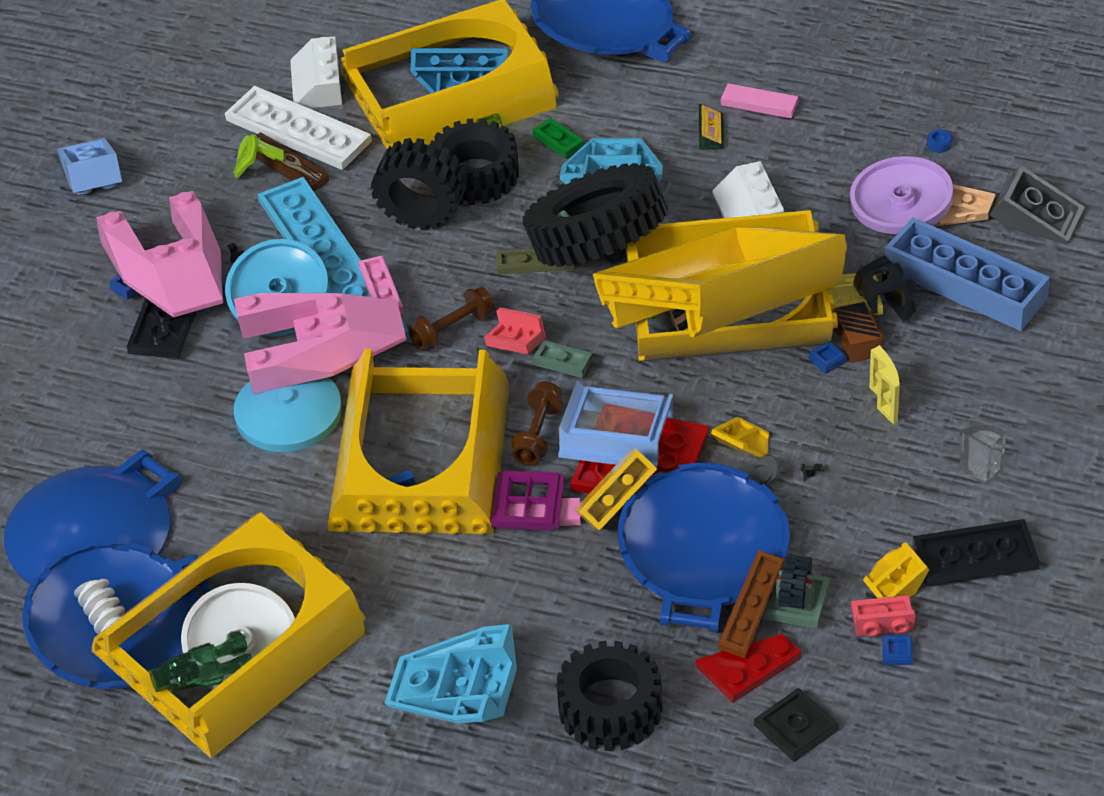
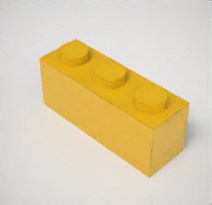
[574,449,657,530]

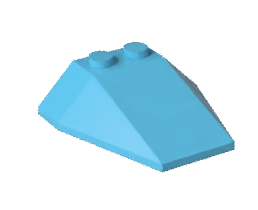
[560,138,663,184]
[385,624,517,724]

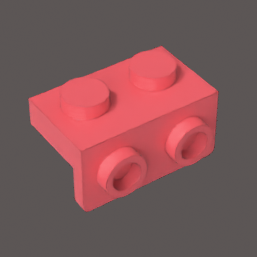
[484,307,546,354]
[851,595,916,637]

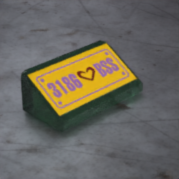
[699,104,724,150]

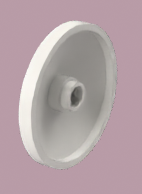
[181,583,295,690]

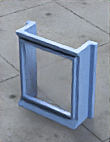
[558,381,674,468]

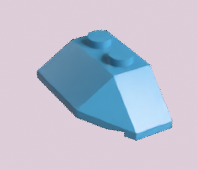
[410,48,508,94]

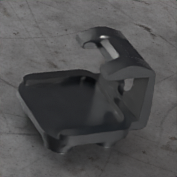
[853,255,916,322]

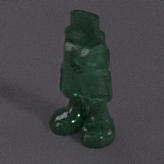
[149,630,252,692]

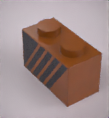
[834,301,885,363]

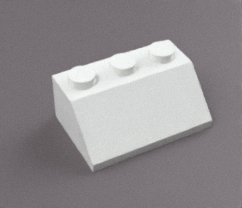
[290,36,342,108]
[712,161,784,218]

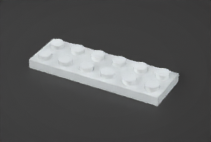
[225,86,372,170]

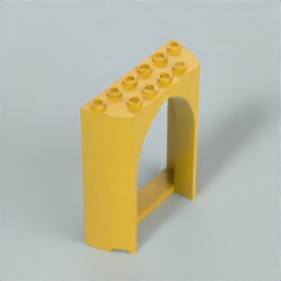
[341,0,559,149]
[625,210,838,361]
[593,226,847,337]
[328,348,510,534]
[92,512,365,759]

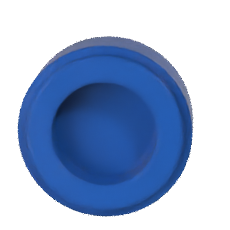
[927,129,952,153]

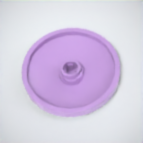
[850,156,954,234]

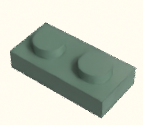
[533,340,593,378]

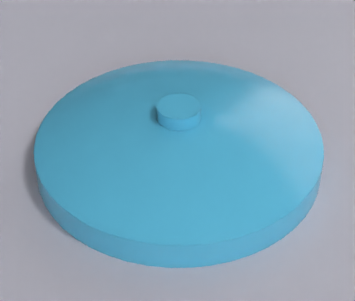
[225,239,330,337]
[234,377,342,452]

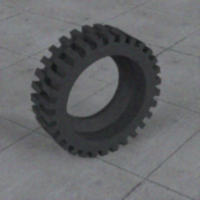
[522,163,668,267]

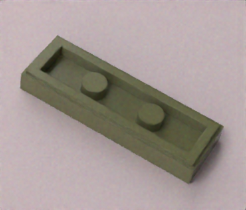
[497,249,574,275]

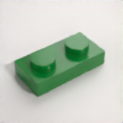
[532,117,584,159]

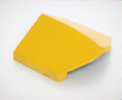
[711,417,769,458]
[863,542,930,598]

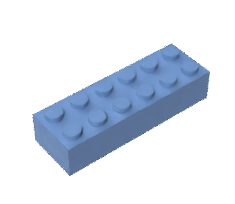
[885,217,1050,331]

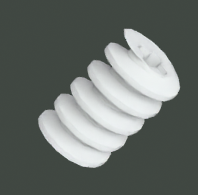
[74,579,125,634]

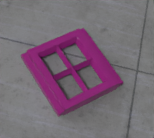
[491,471,564,530]

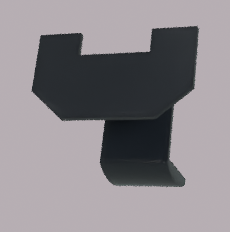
[227,243,245,263]
[801,463,824,481]

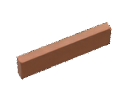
[718,550,785,658]

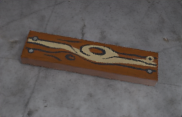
[256,132,329,192]

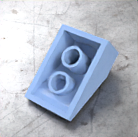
[57,138,122,194]

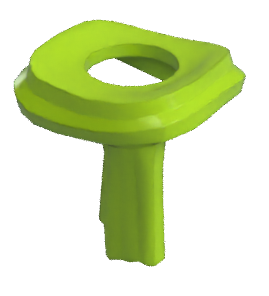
[233,134,284,179]

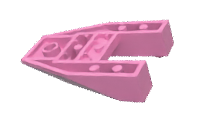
[96,191,223,317]
[234,293,407,394]

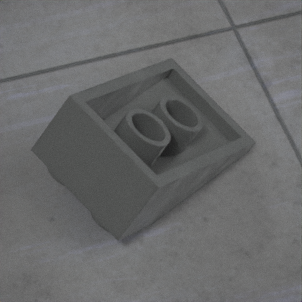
[989,165,1085,244]

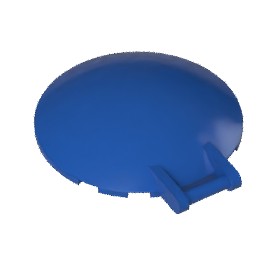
[531,0,692,62]
[4,450,183,584]
[618,463,790,632]
[22,541,213,689]

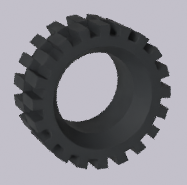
[432,118,519,205]
[371,138,467,230]
[556,641,662,751]

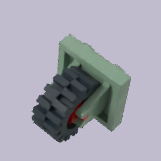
[762,554,830,629]

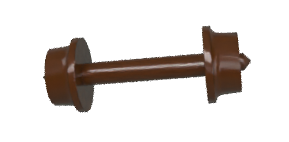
[408,287,495,351]
[511,381,563,466]

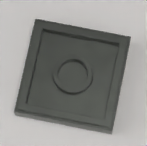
[754,688,839,762]

